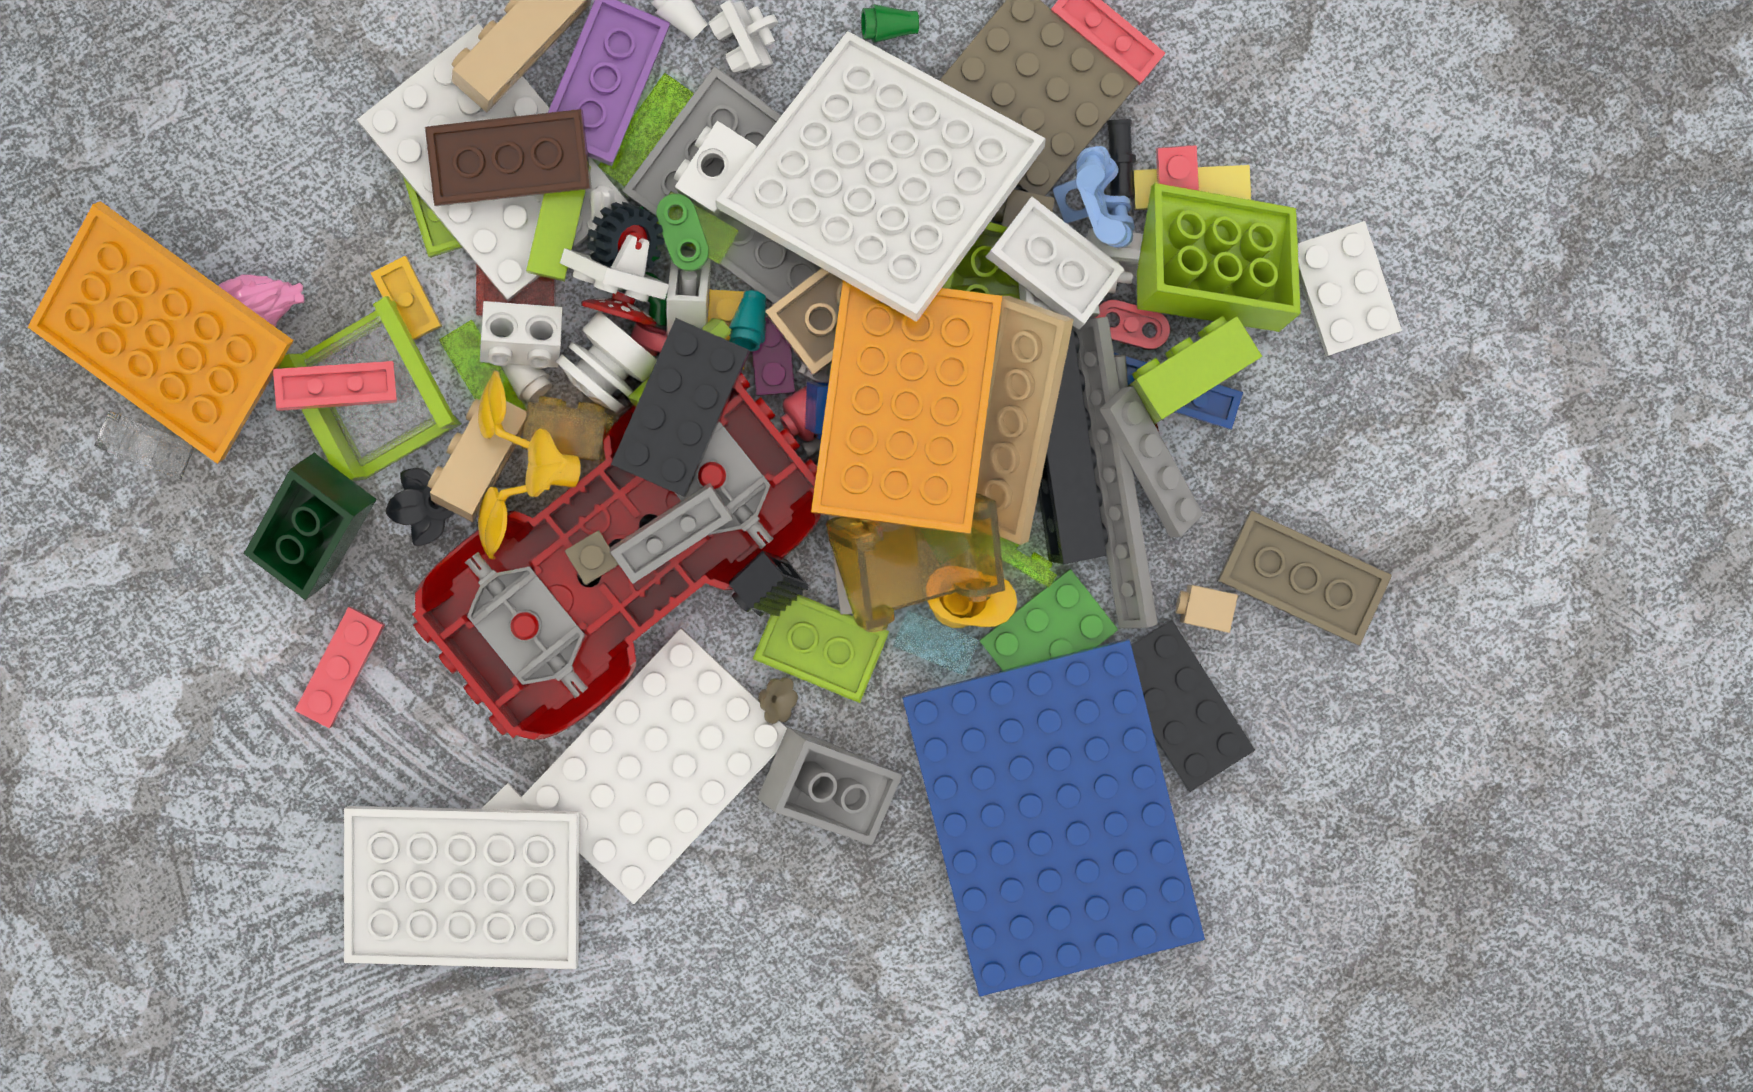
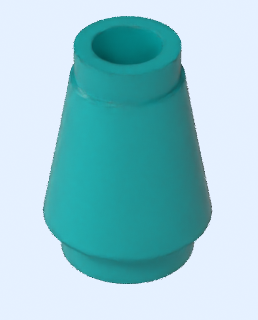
[729,290,766,352]

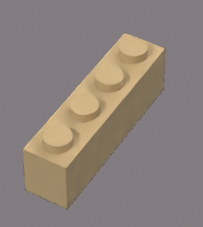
[451,0,591,113]

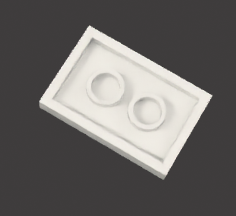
[986,197,1124,330]
[1298,221,1402,356]

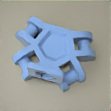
[1053,146,1135,248]

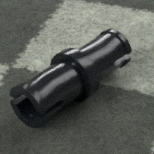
[1107,119,1136,198]

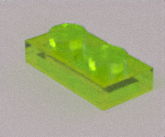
[981,533,1057,588]

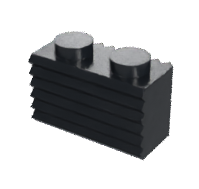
[729,550,808,616]

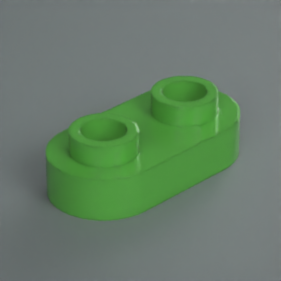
[656,194,709,272]

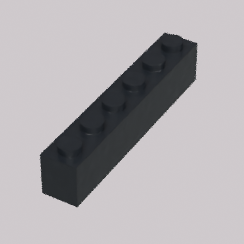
[1039,326,1108,565]

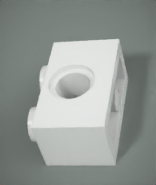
[673,121,757,217]

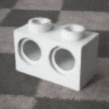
[480,301,562,369]

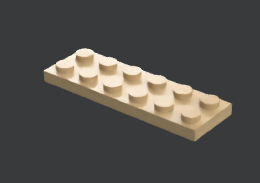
[972,296,1074,545]

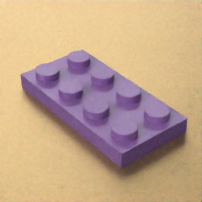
[548,0,670,166]

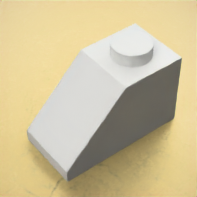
[666,250,711,336]

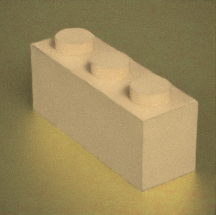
[427,398,530,522]

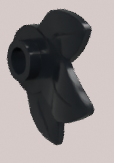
[385,468,455,546]

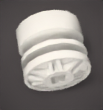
[556,311,657,414]

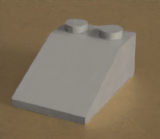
[757,727,902,845]

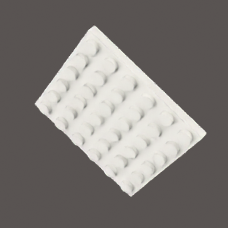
[716,31,1045,322]

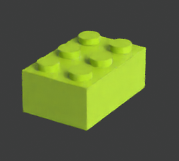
[1128,316,1263,424]

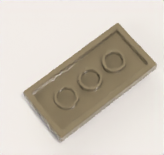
[1217,510,1392,646]

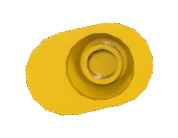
[925,566,1017,628]

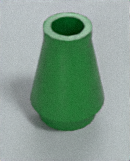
[861,4,919,43]

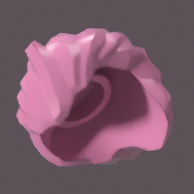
[218,275,305,326]

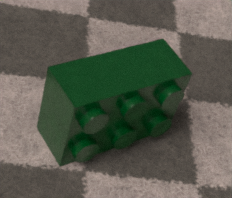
[243,452,377,601]

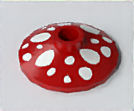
[581,292,657,327]

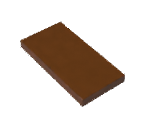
[425,109,592,206]

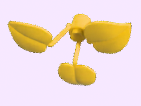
[478,371,581,559]

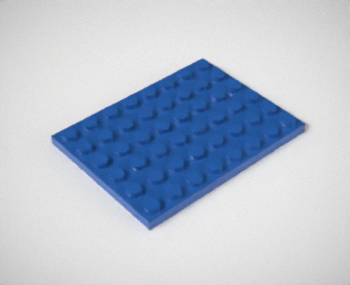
[902,639,1205,997]

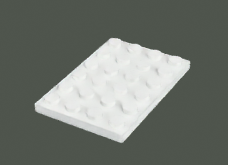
[357,23,628,302]
[521,628,787,904]
[344,806,579,969]

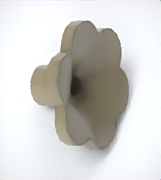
[758,677,798,724]

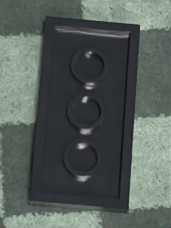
[611,318,750,497]
[1131,619,1255,792]

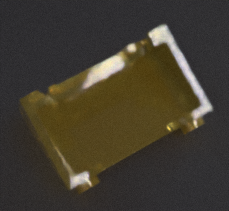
[826,493,1005,632]

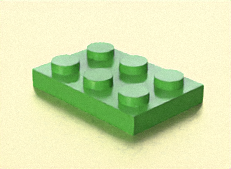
[979,569,1118,671]

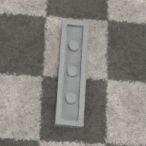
[1099,386,1203,538]

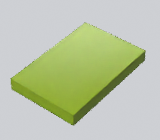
[753,595,889,703]

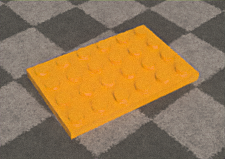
[28,201,294,464]
[811,280,1002,534]

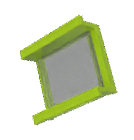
[279,296,462,481]

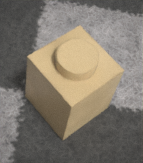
[1175,585,1238,633]

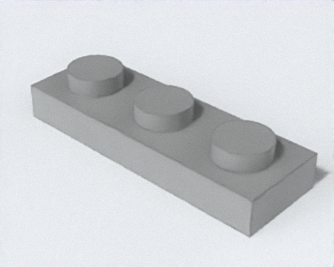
[610,483,733,584]

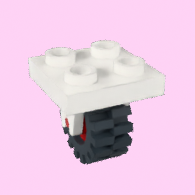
[560,202,669,302]

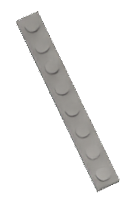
[1073,316,1158,629]

